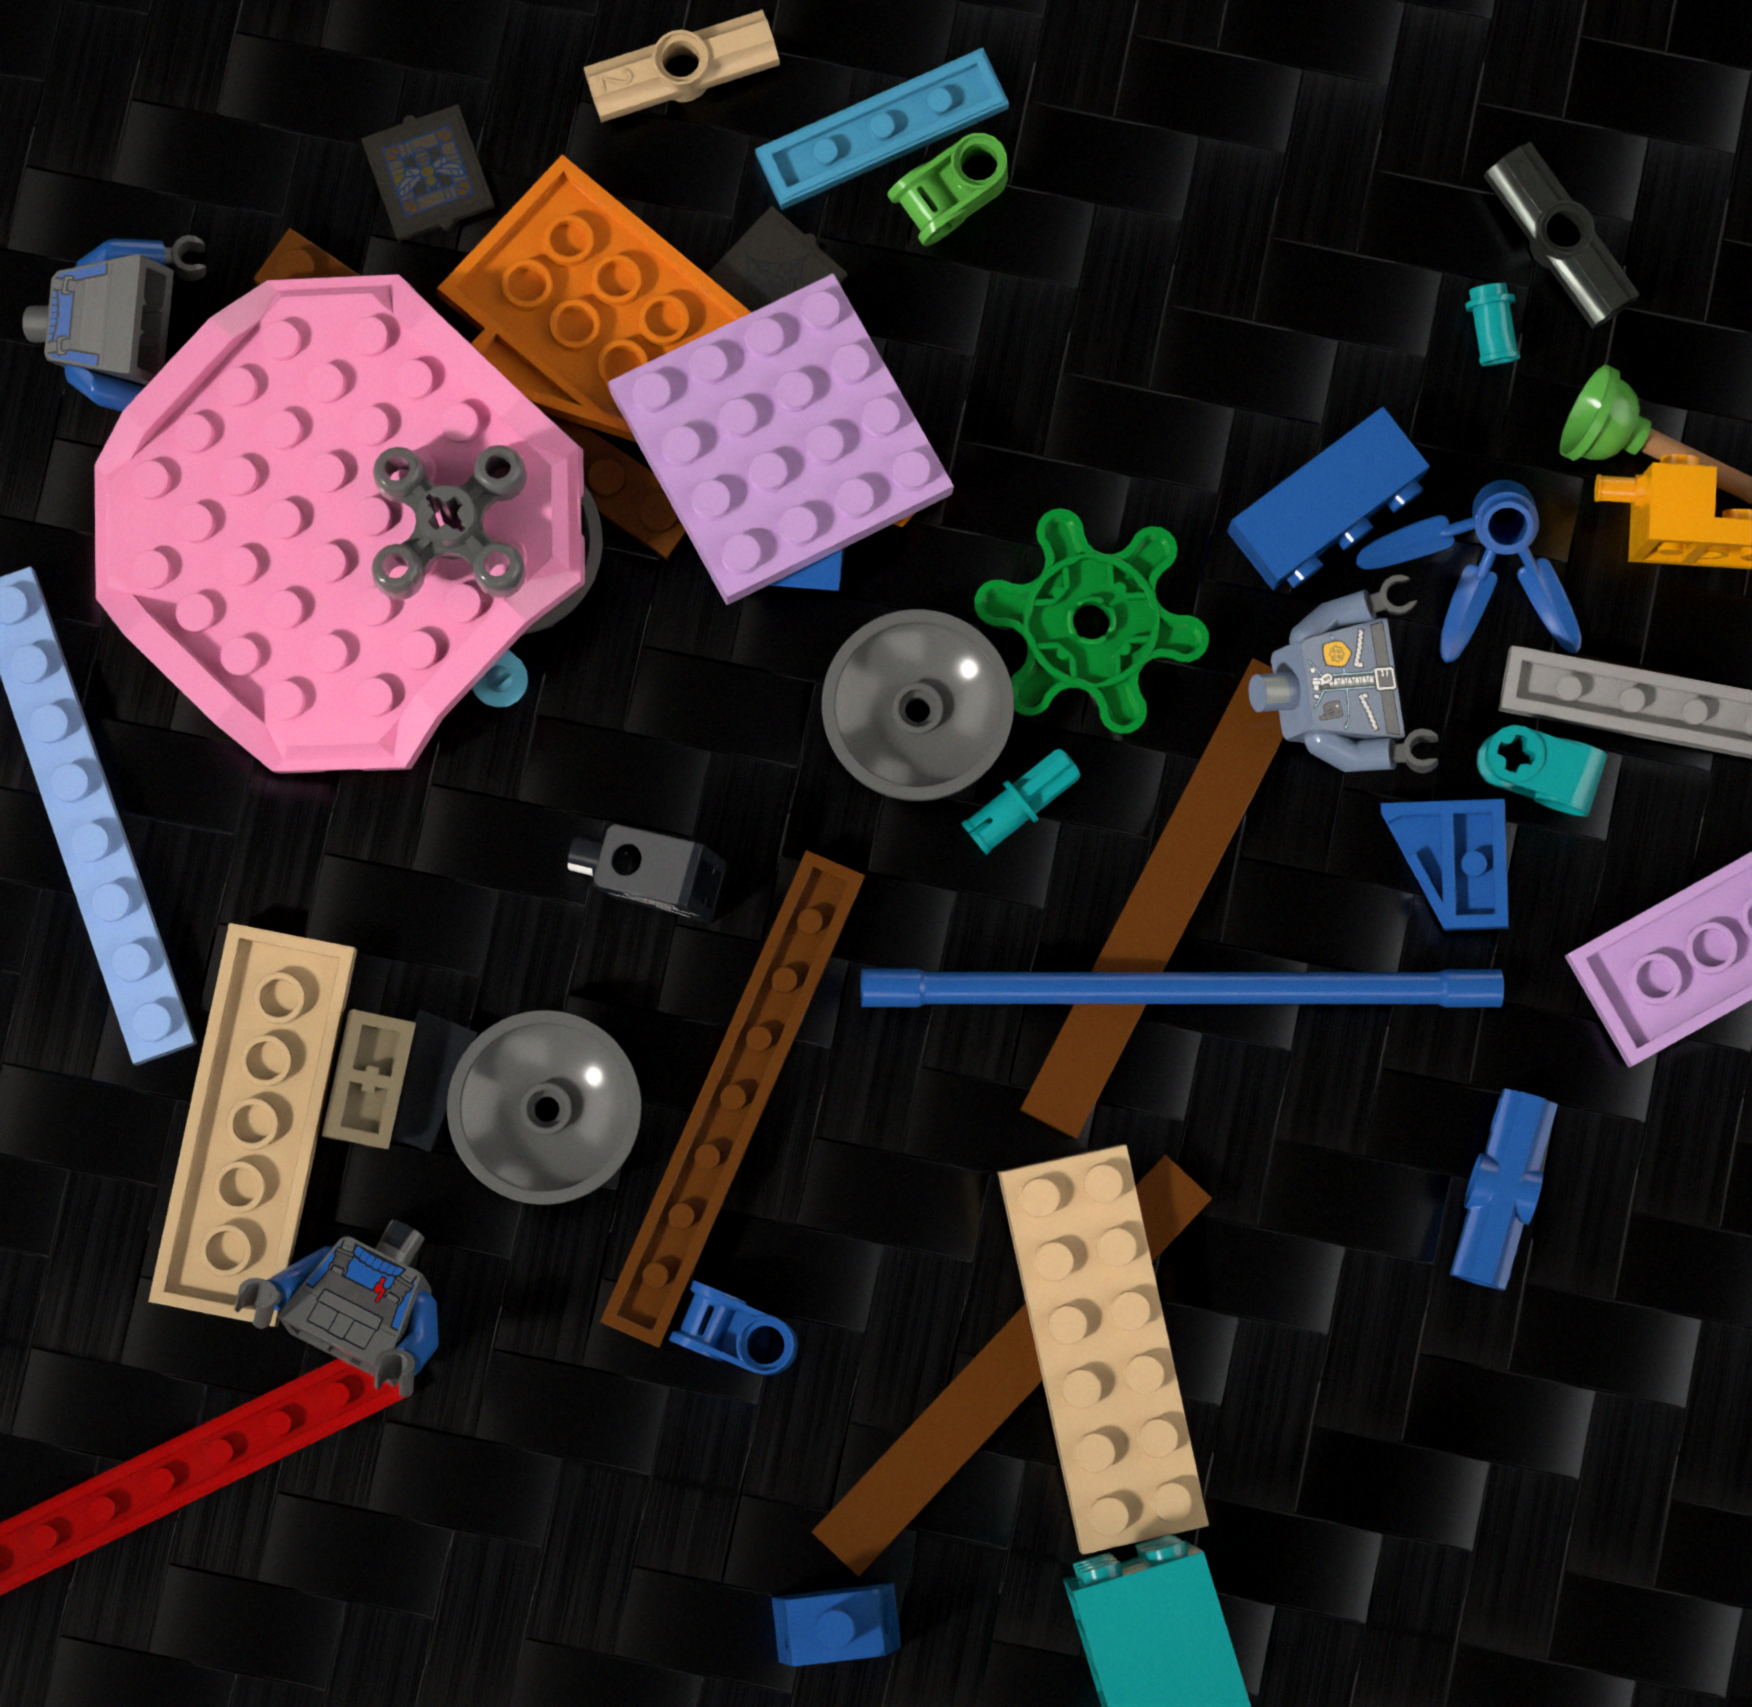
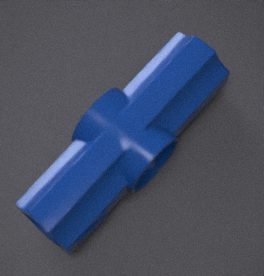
[1449,1088,1558,1290]

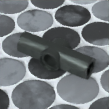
[1484,142,1640,329]

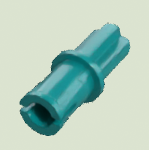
[961,749,1081,855]

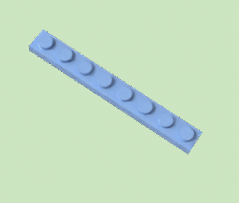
[0,567,197,1065]

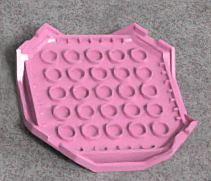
[95,274,585,773]

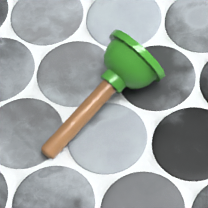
[1560,364,1752,505]

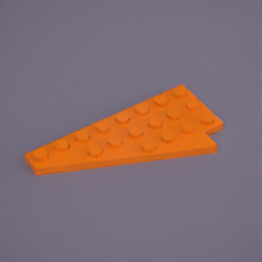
[437,154,915,527]

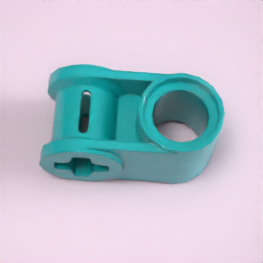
[1477,725,1608,817]

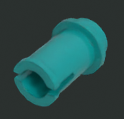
[1465,283,1520,366]

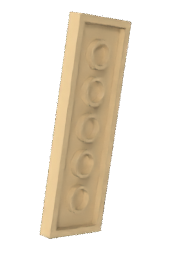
[148,923,357,1327]
[998,1144,1209,1554]

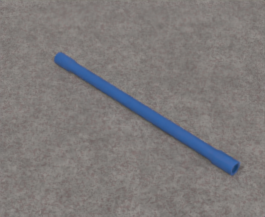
[861,969,1504,1007]

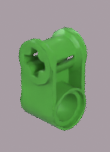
[887,133,1008,246]

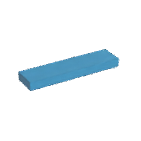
[755,48,1009,210]

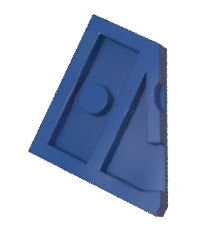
[1381,799,1509,931]

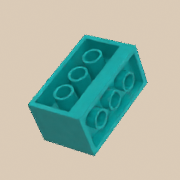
[1063,1533,1251,1707]

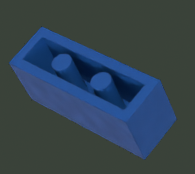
[1227,407,1430,591]

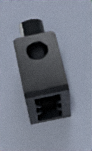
[568,824,728,924]

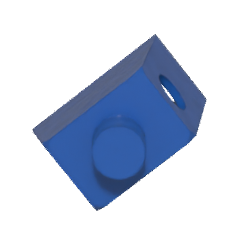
[772,1582,901,1666]

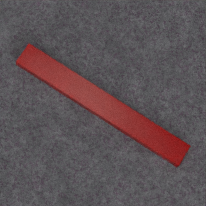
[0,1359,412,1596]

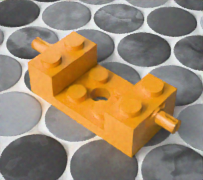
[1594,454,1752,569]

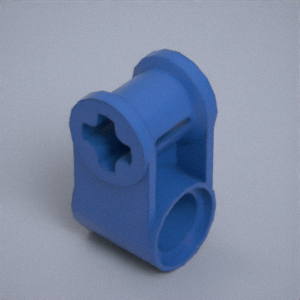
[669,1280,798,1375]

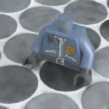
[1248,575,1438,773]

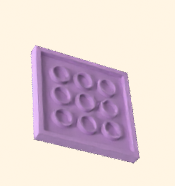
[608,274,954,605]

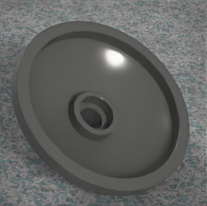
[822,609,1014,801]
[447,1010,641,1205]

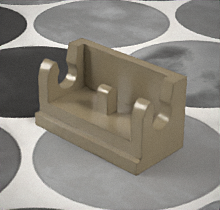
[320,1009,416,1149]

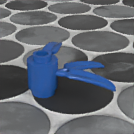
[1356,480,1582,663]

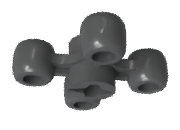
[371,445,527,600]

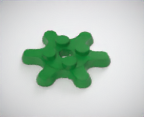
[974,508,1209,734]

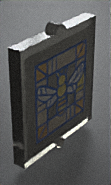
[361,104,495,242]

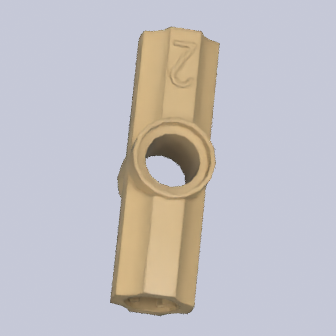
[584,10,780,123]

